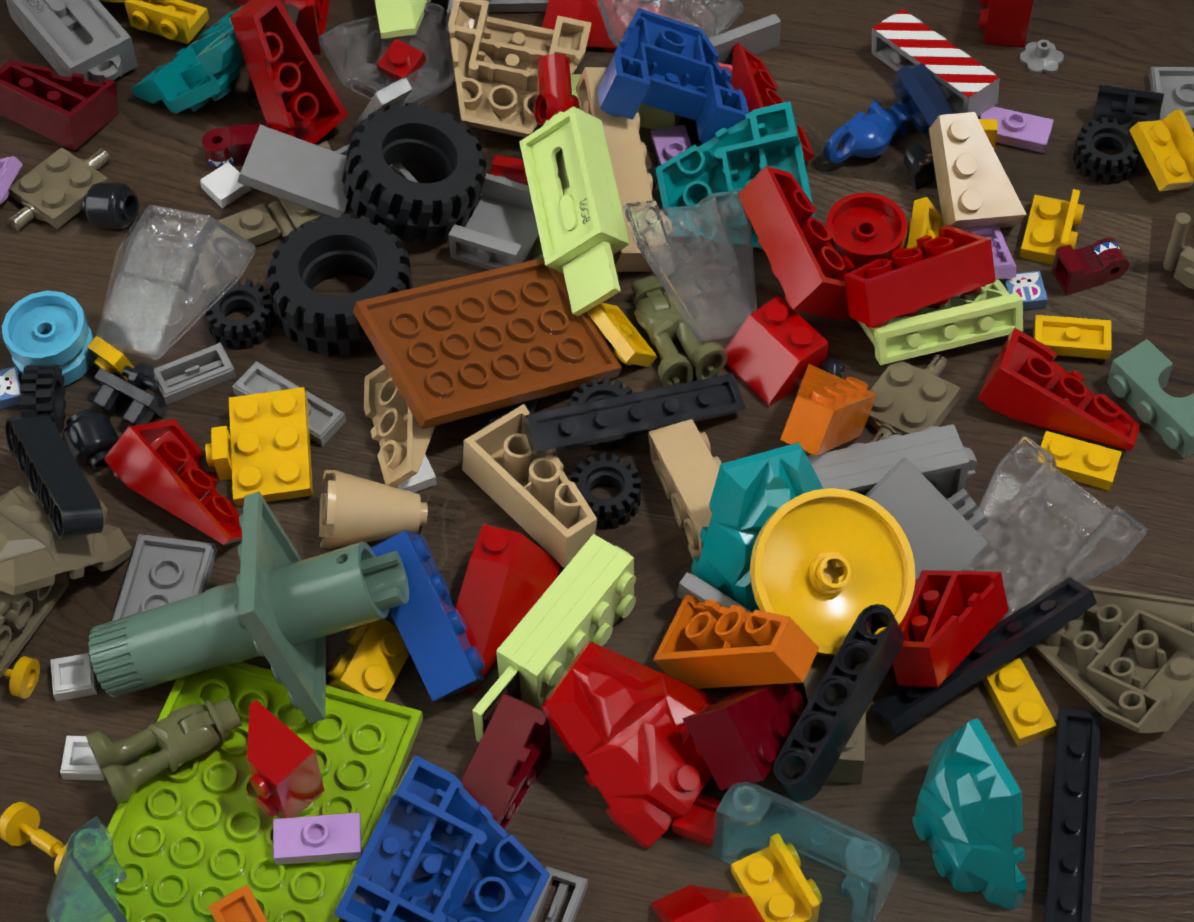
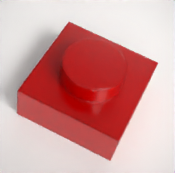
[376,38,426,83]
[672,793,728,847]

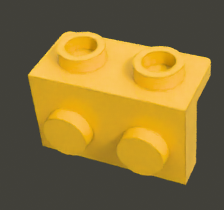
[124,0,209,44]
[328,619,410,701]

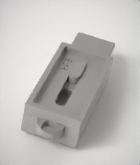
[6,0,138,84]
[807,424,978,499]

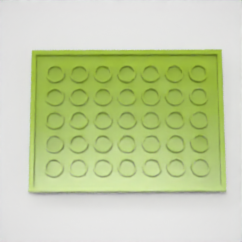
[64,662,423,922]

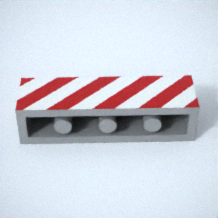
[872,9,1000,117]

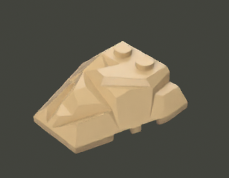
[448,0,591,138]

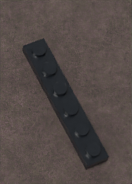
[522,373,746,457]
[870,577,1097,734]
[1044,707,1101,922]

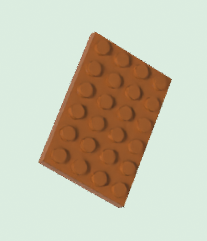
[353,258,622,429]

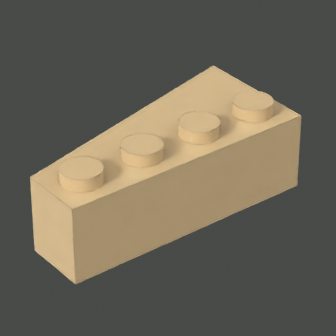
[462,404,597,567]
[648,419,722,559]

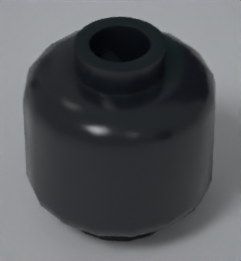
[82,182,139,230]
[62,409,119,469]

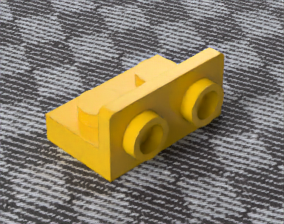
[1129,109,1194,191]
[1019,189,1085,265]
[731,833,822,922]

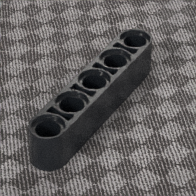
[5,414,104,539]
[773,604,904,801]

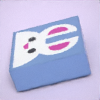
[1002,271,1048,310]
[0,366,22,409]

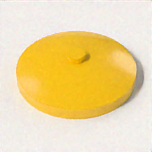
[750,488,915,656]

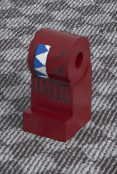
[202,123,267,170]
[1052,238,1130,296]

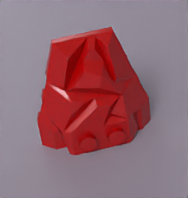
[541,641,717,849]

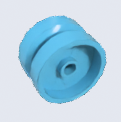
[2,291,95,386]

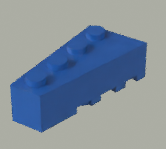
[371,530,485,702]

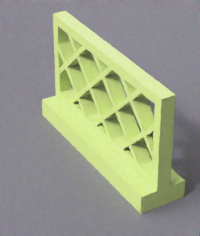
[858,279,1023,365]

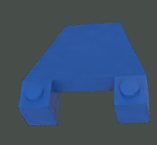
[597,8,749,143]

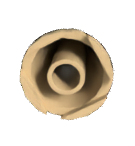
[319,470,428,549]

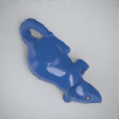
[823,100,911,164]

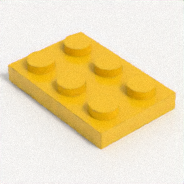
[229,387,313,506]

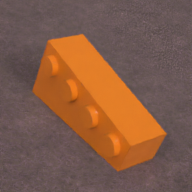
[780,364,877,456]
[653,595,819,689]

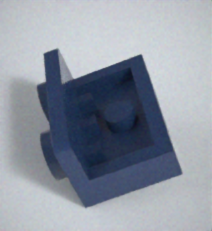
[892,63,955,141]

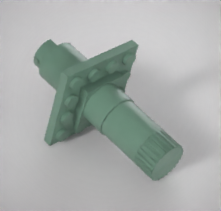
[88,491,409,724]

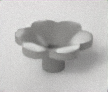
[1019,40,1064,74]

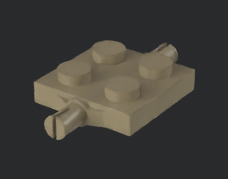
[8,147,111,231]
[866,355,961,443]

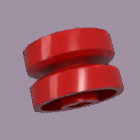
[826,192,908,270]

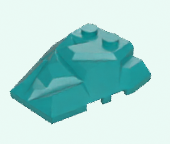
[131,5,245,114]
[655,101,816,248]
[691,443,823,612]
[912,718,1027,910]

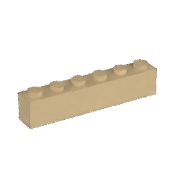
[576,67,666,272]

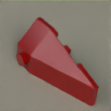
[731,43,814,161]
[455,524,561,693]

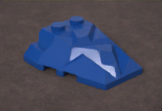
[334,755,551,922]

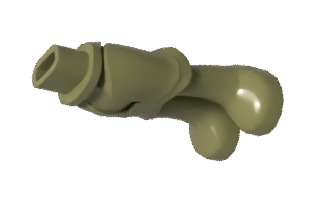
[631,275,728,387]
[86,697,242,805]

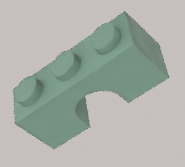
[1107,339,1194,459]

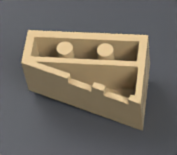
[929,112,1027,229]

